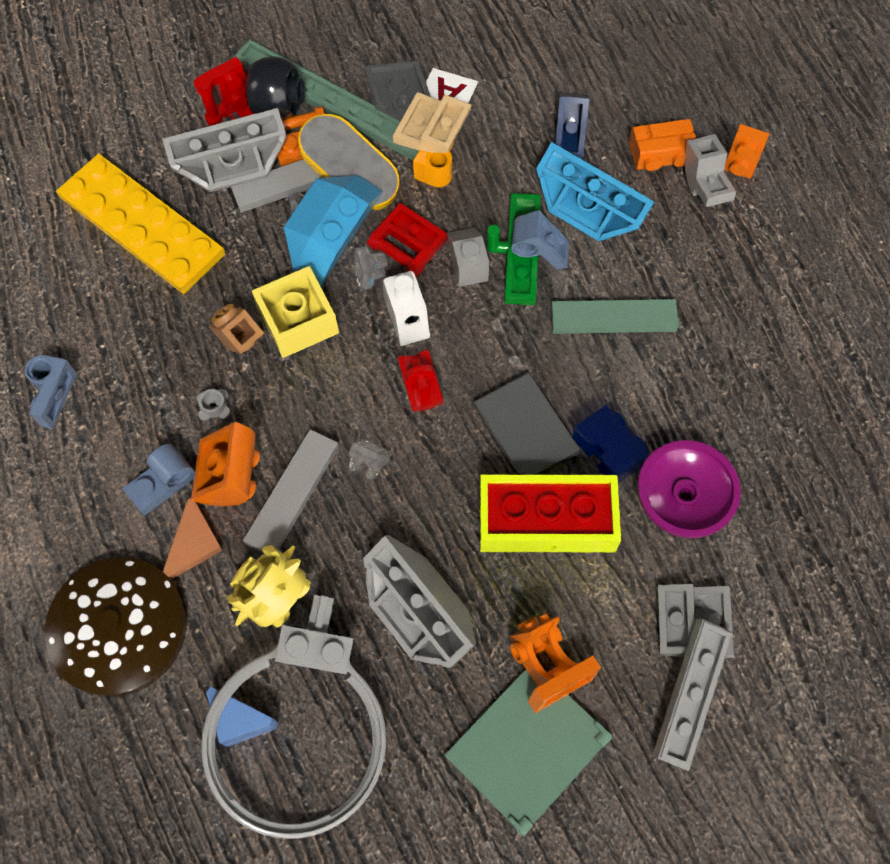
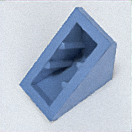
[206,687,278,747]

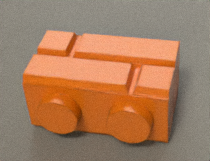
[629,119,696,171]

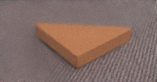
[163,498,222,580]

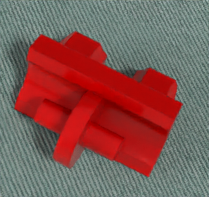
[398,350,443,412]

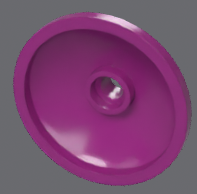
[637,440,741,538]

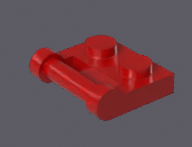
[193,56,248,126]
[367,203,448,277]

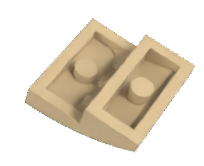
[393,92,472,153]

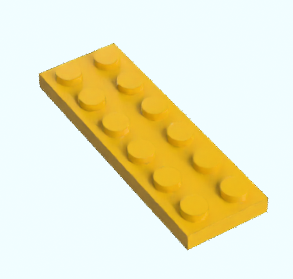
[56,153,225,295]

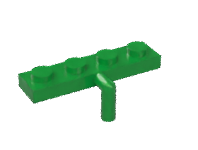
[487,193,541,305]

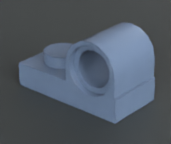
[511,210,570,270]
[24,355,77,429]
[122,444,195,516]

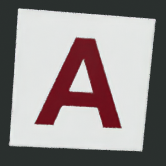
[426,68,478,103]

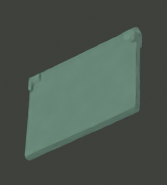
[444,670,613,836]

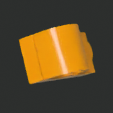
[413,140,455,187]

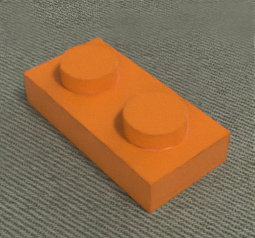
[724,124,770,179]

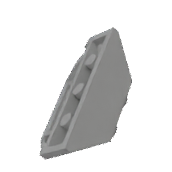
[162,108,287,192]
[363,535,476,668]

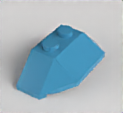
[536,142,655,241]
[284,175,383,287]

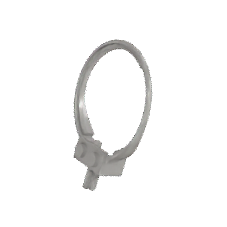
[201,595,386,839]

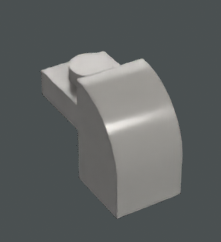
[685,134,736,207]

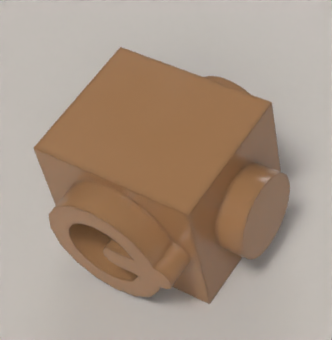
[209,304,264,354]

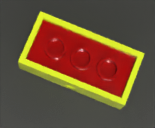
[480,475,621,553]

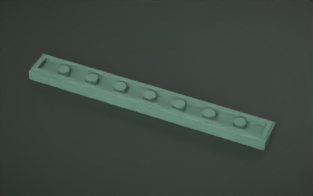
[233,39,420,160]

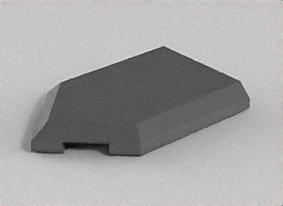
[364,60,431,121]

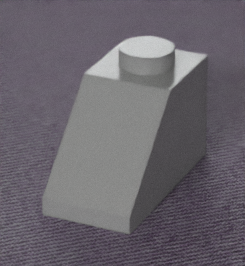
[447,227,489,287]

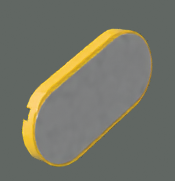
[298,114,399,211]

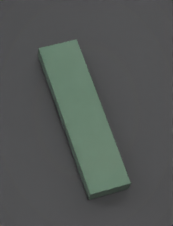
[551,299,679,334]

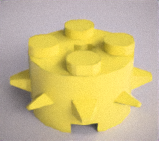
[226,545,311,628]

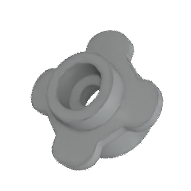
[197,389,230,422]

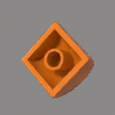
[191,422,260,506]

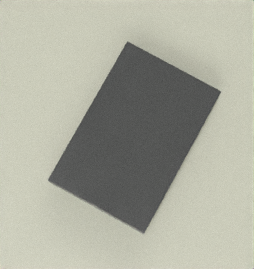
[474,373,580,475]

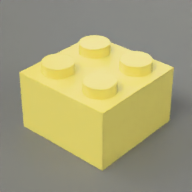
[252,266,339,358]

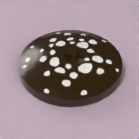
[44,557,187,697]

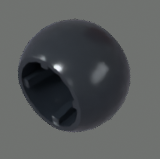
[246,56,305,121]

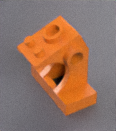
[509,613,601,714]

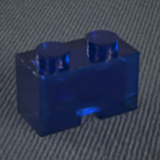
[573,405,649,484]

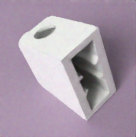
[383,271,430,346]

